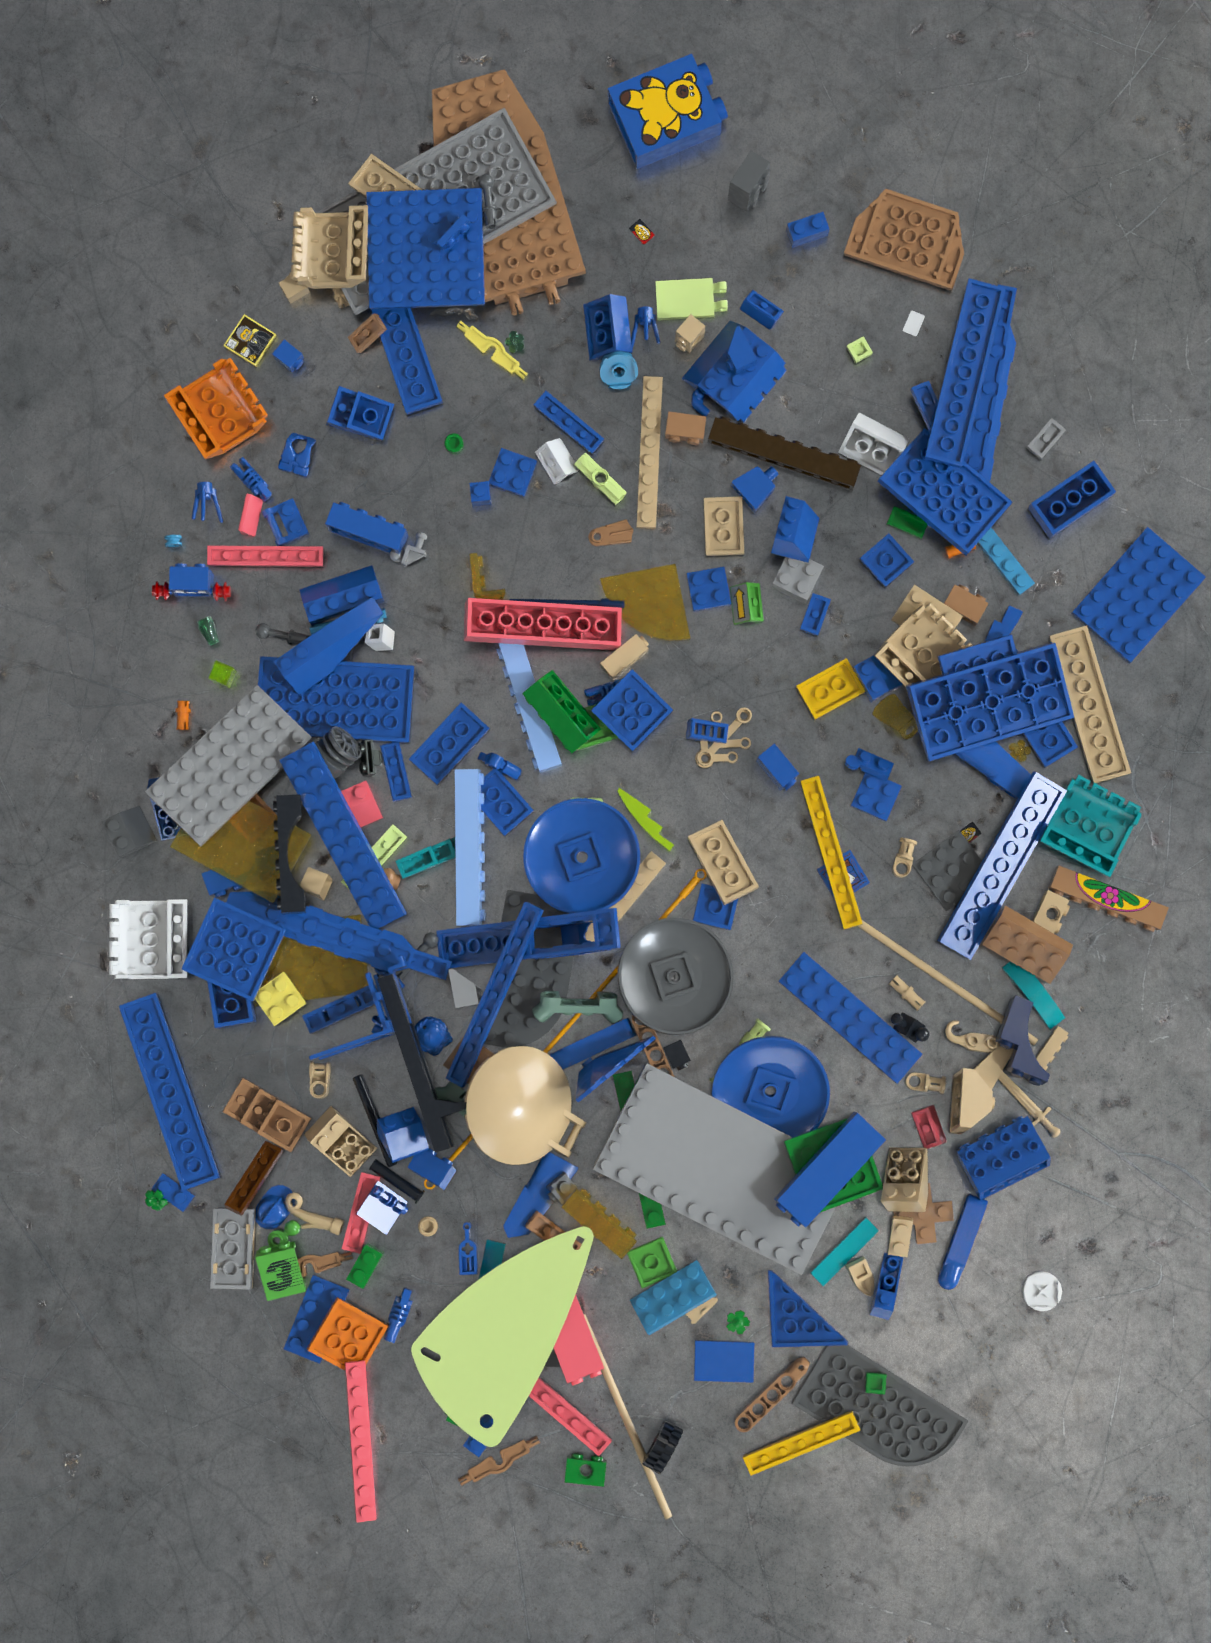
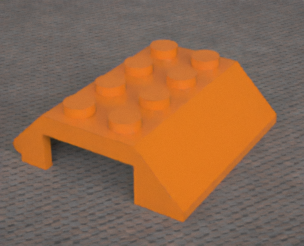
[164,358,268,459]

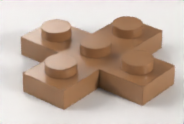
[893,1183,954,1244]

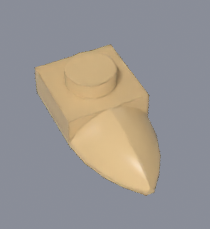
[846,1256,874,1297]

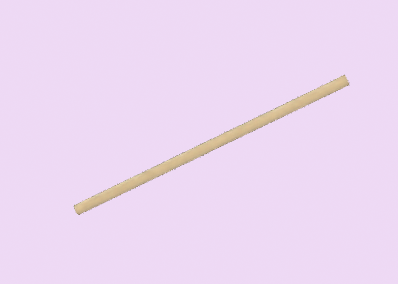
[858,920,1038,1045]
[584,1314,672,1519]

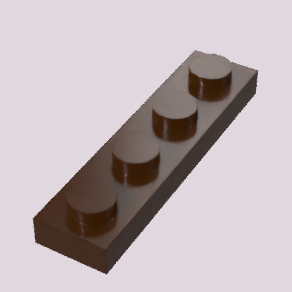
[224,1141,283,1216]

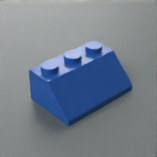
[583,294,632,360]
[771,496,819,563]

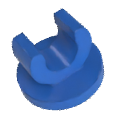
[371,1015,388,1033]

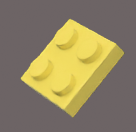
[255,972,307,1026]

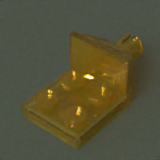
[469,552,506,600]

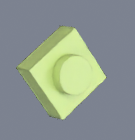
[846,336,873,364]

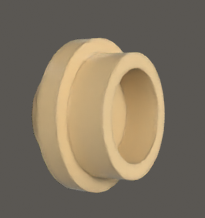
[418,1216,438,1236]

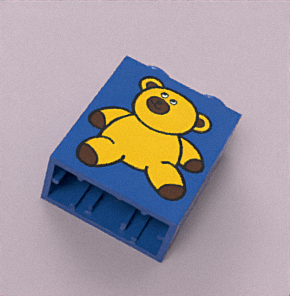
[608,54,728,169]

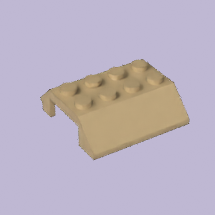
[291,205,368,289]
[874,603,972,687]

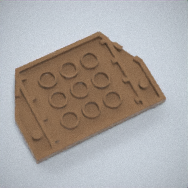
[843,189,964,291]

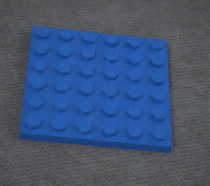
[366,188,485,309]

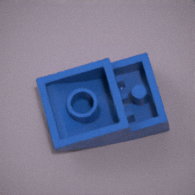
[326,386,394,440]

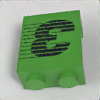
[255,1241,307,1301]

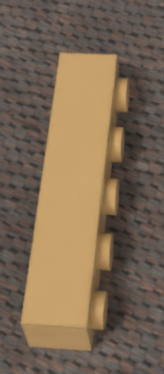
[1027,1026,1068,1081]

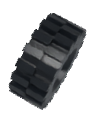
[642,1420,683,1474]

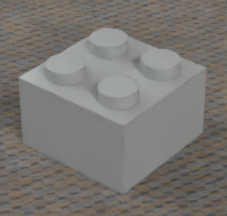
[771,557,824,604]

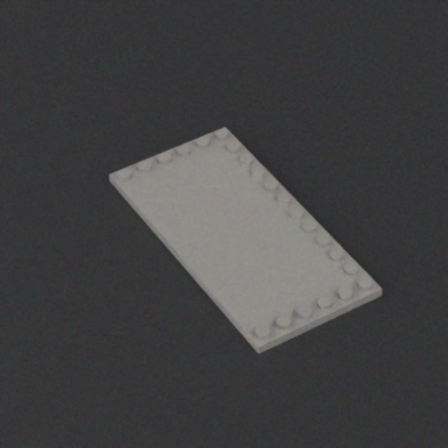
[316,108,557,315]
[592,1063,836,1275]

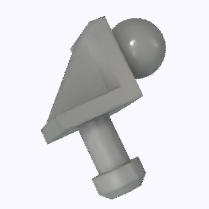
[390,532,427,567]

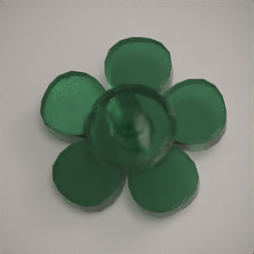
[505,331,525,353]

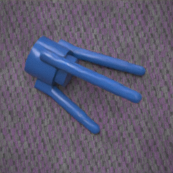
[631,306,661,350]
[192,482,223,523]

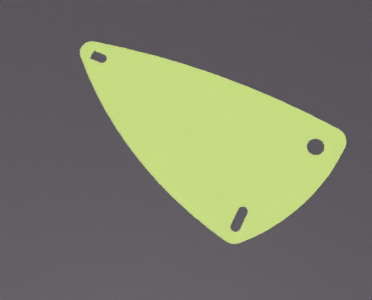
[411,1226,594,1447]

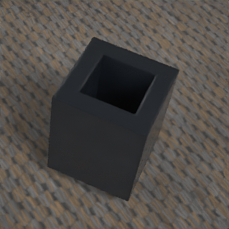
[663,1040,691,1071]

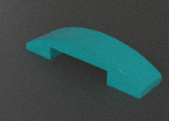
[1002,961,1065,1030]

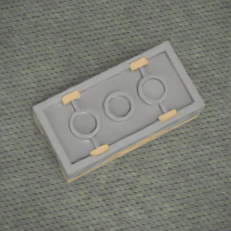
[210,1207,256,1289]

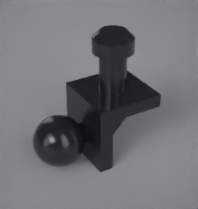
[890,1012,930,1043]

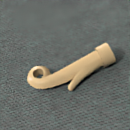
[285,1192,344,1235]

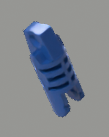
[230,457,272,502]
[584,679,621,706]

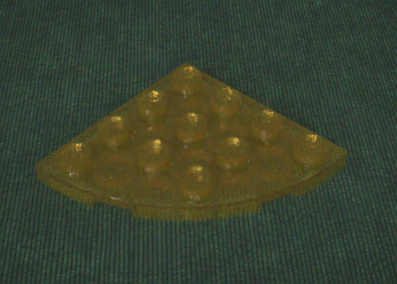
[600,564,690,641]

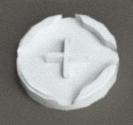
[1022,1271,1062,1311]

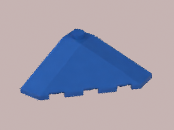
[576,1036,656,1102]

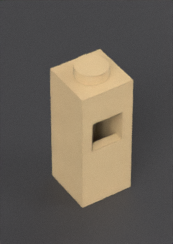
[600,634,649,680]

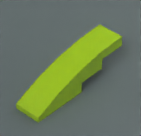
[617,788,674,853]

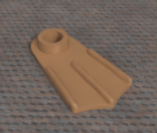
[588,519,634,546]

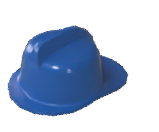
[255,1185,295,1230]

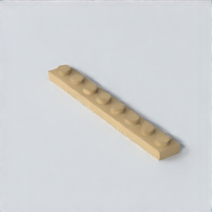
[637,376,663,529]

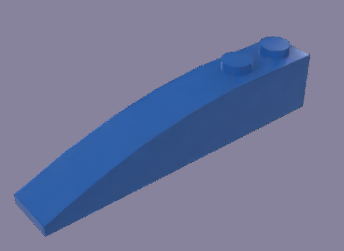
[273,597,384,695]

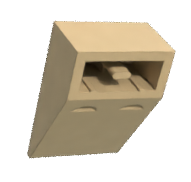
[304,1106,377,1177]
[881,1148,928,1212]

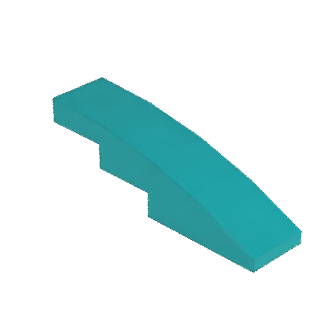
[395,837,456,879]

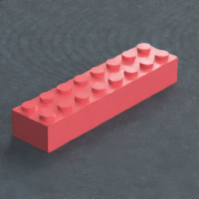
[464,598,622,650]

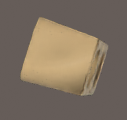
[300,867,332,901]

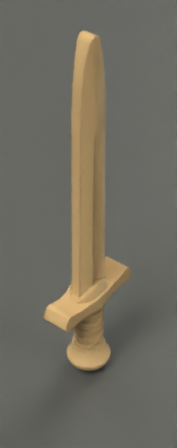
[998,1071,1060,1138]

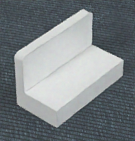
[535,438,579,484]

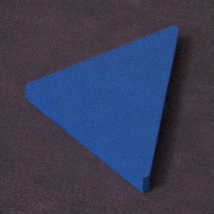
[768,1270,848,1347]

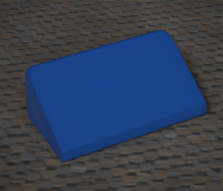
[740,290,784,330]

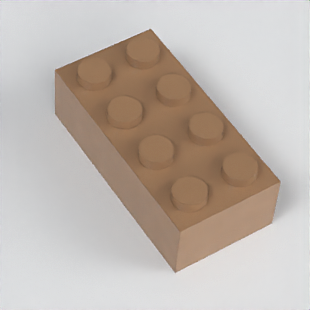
[982,905,1073,984]

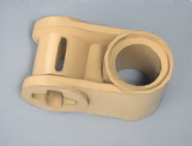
[309,1061,331,1099]

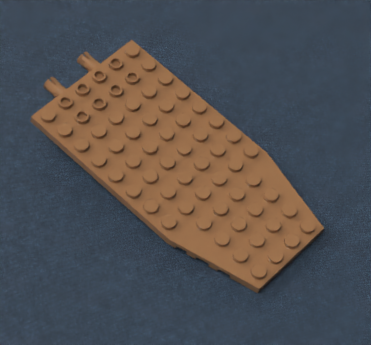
[432,69,586,315]

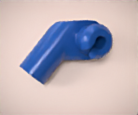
[691,388,710,416]

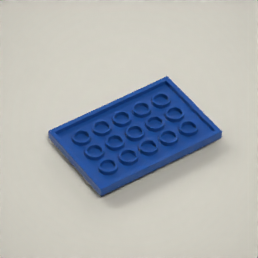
[877,428,1012,556]
[1072,527,1206,664]

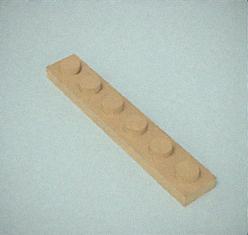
[585,851,666,942]

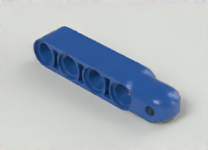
[549,1018,637,1070]
[938,1194,988,1290]

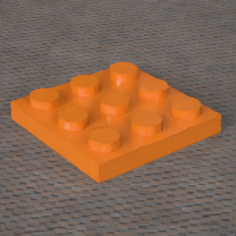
[307,1297,388,1370]

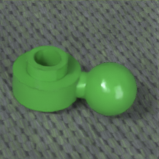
[267,1220,300,1247]

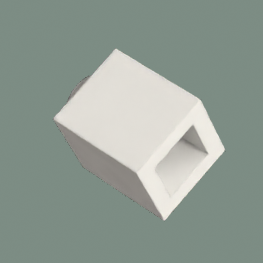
[365,624,395,651]

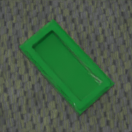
[886,506,927,539]

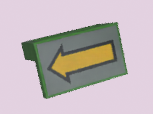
[730,582,764,625]

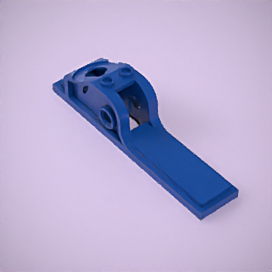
[436,908,621,969]

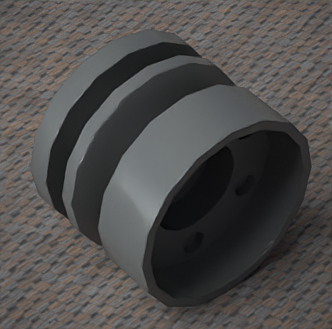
[315,726,362,779]

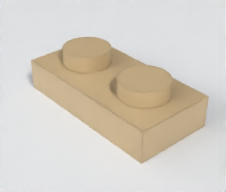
[888,1216,913,1257]

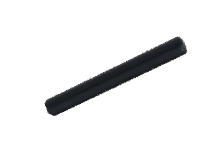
[353,1075,397,1167]

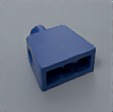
[731,466,779,513]

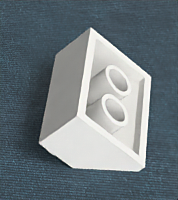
[838,413,910,475]

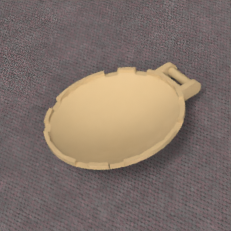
[465,1046,586,1165]

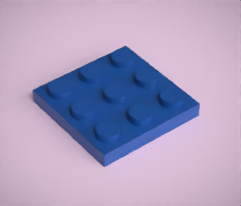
[591,669,673,751]

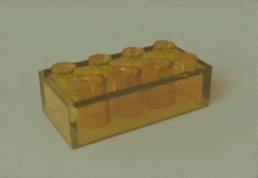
[561,1188,637,1259]

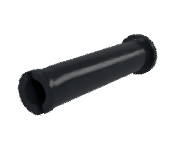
[369,1159,425,1204]

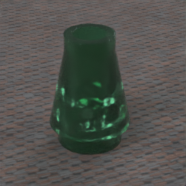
[197,616,220,646]

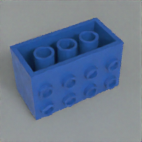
[957,1116,1051,1200]

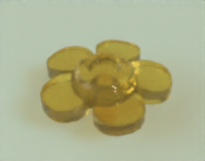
[1009,740,1031,762]

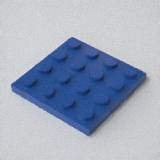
[181,898,286,1002]

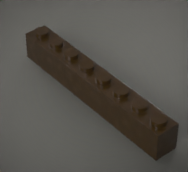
[707,416,861,491]

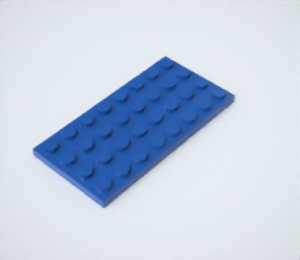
[258,656,415,743]

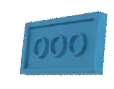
[630,1260,717,1335]

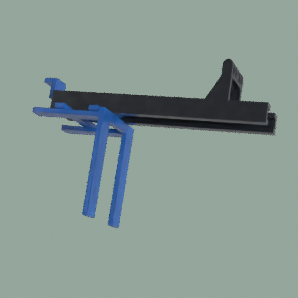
[309,955,467,1153]

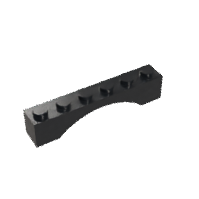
[273,794,306,914]

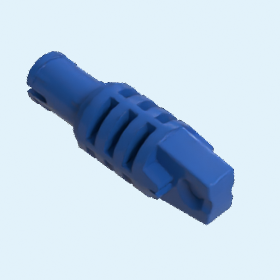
[384,1288,413,1343]

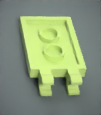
[656,278,728,320]

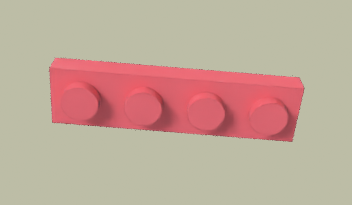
[342,1172,381,1254]

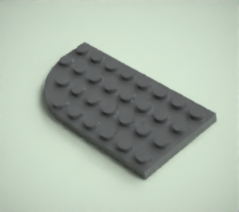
[484,890,574,1047]
[792,1345,968,1467]

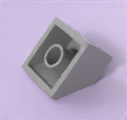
[448,969,482,1009]

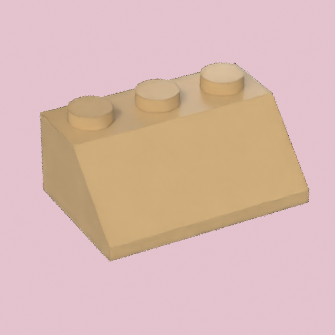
[891,584,963,632]

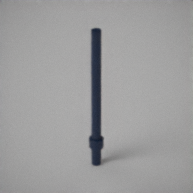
[509,598,625,608]

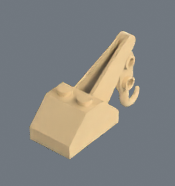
[945,1021,1013,1134]

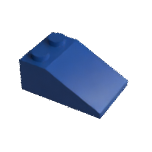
[853,655,903,703]

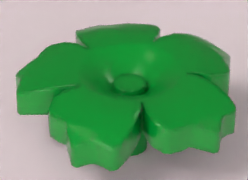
[145,1190,168,1211]
[726,1310,750,1335]

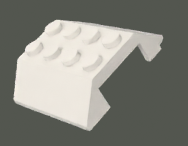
[109,899,187,979]

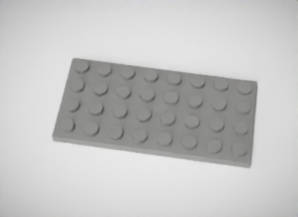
[145,685,312,847]

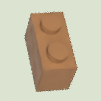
[665,411,706,445]
[944,584,989,626]

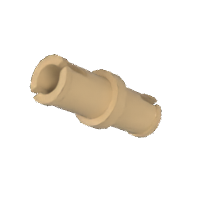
[889,975,925,1011]

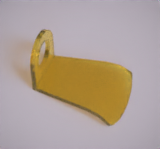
[872,694,918,739]

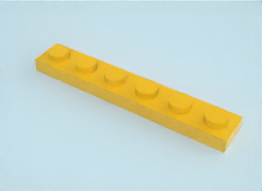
[743,1411,860,1476]

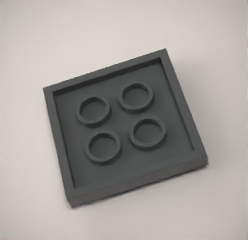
[912,830,982,911]

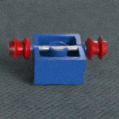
[152,563,231,601]

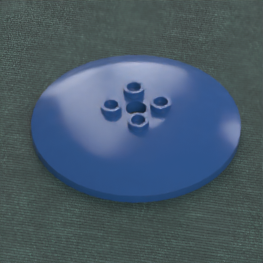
[523,798,640,914]
[712,1036,830,1137]

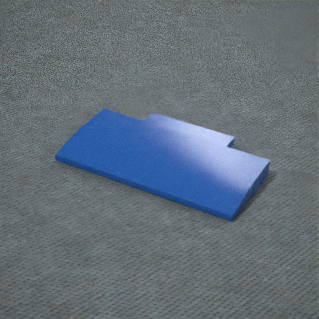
[906,635,1075,761]

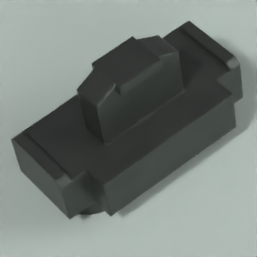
[358,740,382,776]

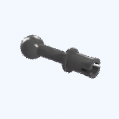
[478,174,498,229]
[255,623,310,645]
[395,932,438,980]

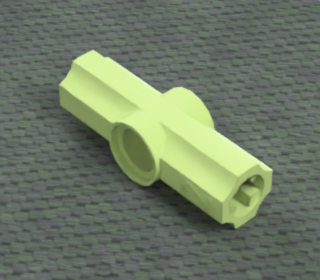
[574,453,627,505]

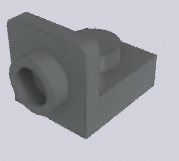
[546,1172,577,1205]

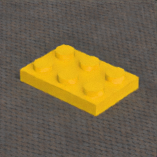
[796,658,866,720]

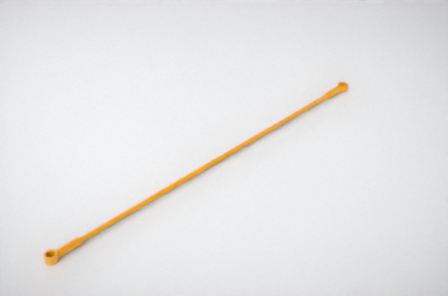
[424,869,706,1189]

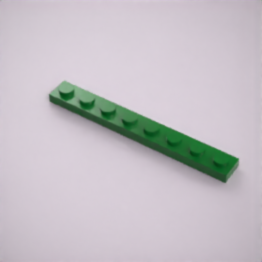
[613,1070,666,1229]

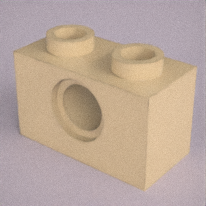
[675,314,705,353]
[1032,890,1070,934]

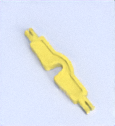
[456,321,528,379]

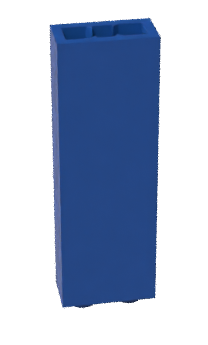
[774,1112,886,1227]

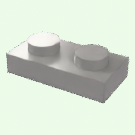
[1026,418,1066,460]

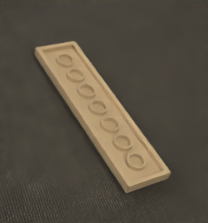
[1049,625,1131,783]

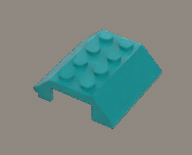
[1040,774,1142,877]

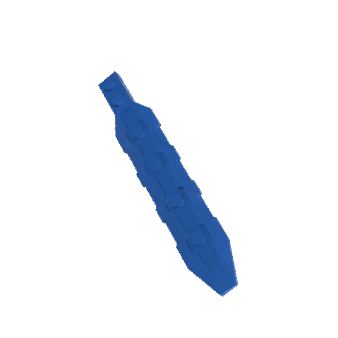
[964,284,1017,482]
[226,891,452,981]

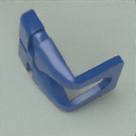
[278,433,316,477]

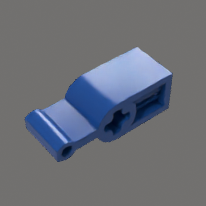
[459,1222,478,1275]

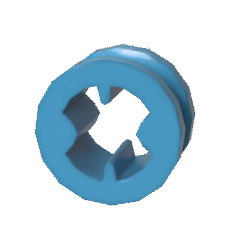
[164,535,182,548]

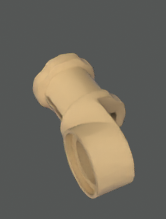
[892,838,917,878]
[905,1072,946,1094]

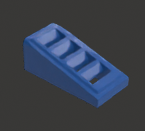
[686,718,729,744]

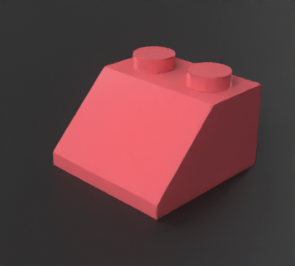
[341,781,383,827]

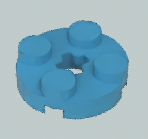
[599,351,638,389]

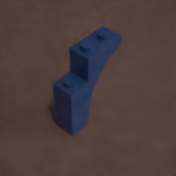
[996,995,1050,1086]

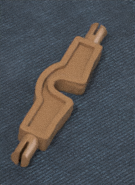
[298,1251,353,1277]
[458,1436,540,1486]

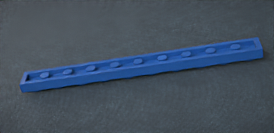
[445,902,544,1087]

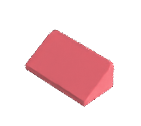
[238,493,263,537]
[912,1105,946,1149]

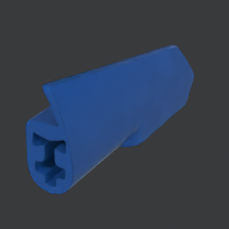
[955,741,1031,799]
[503,1152,578,1238]

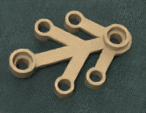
[695,708,752,768]

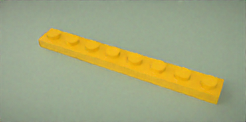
[800,776,863,930]

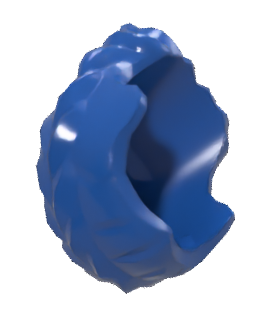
[415,1017,453,1056]

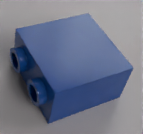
[756,743,799,791]

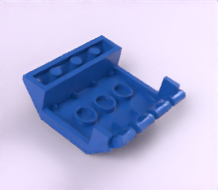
[682,320,787,423]

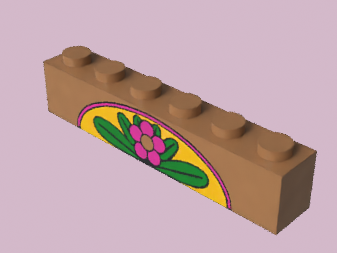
[1048,866,1169,932]

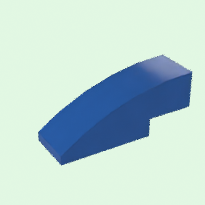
[984,606,1023,642]

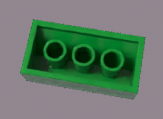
[522,670,601,754]

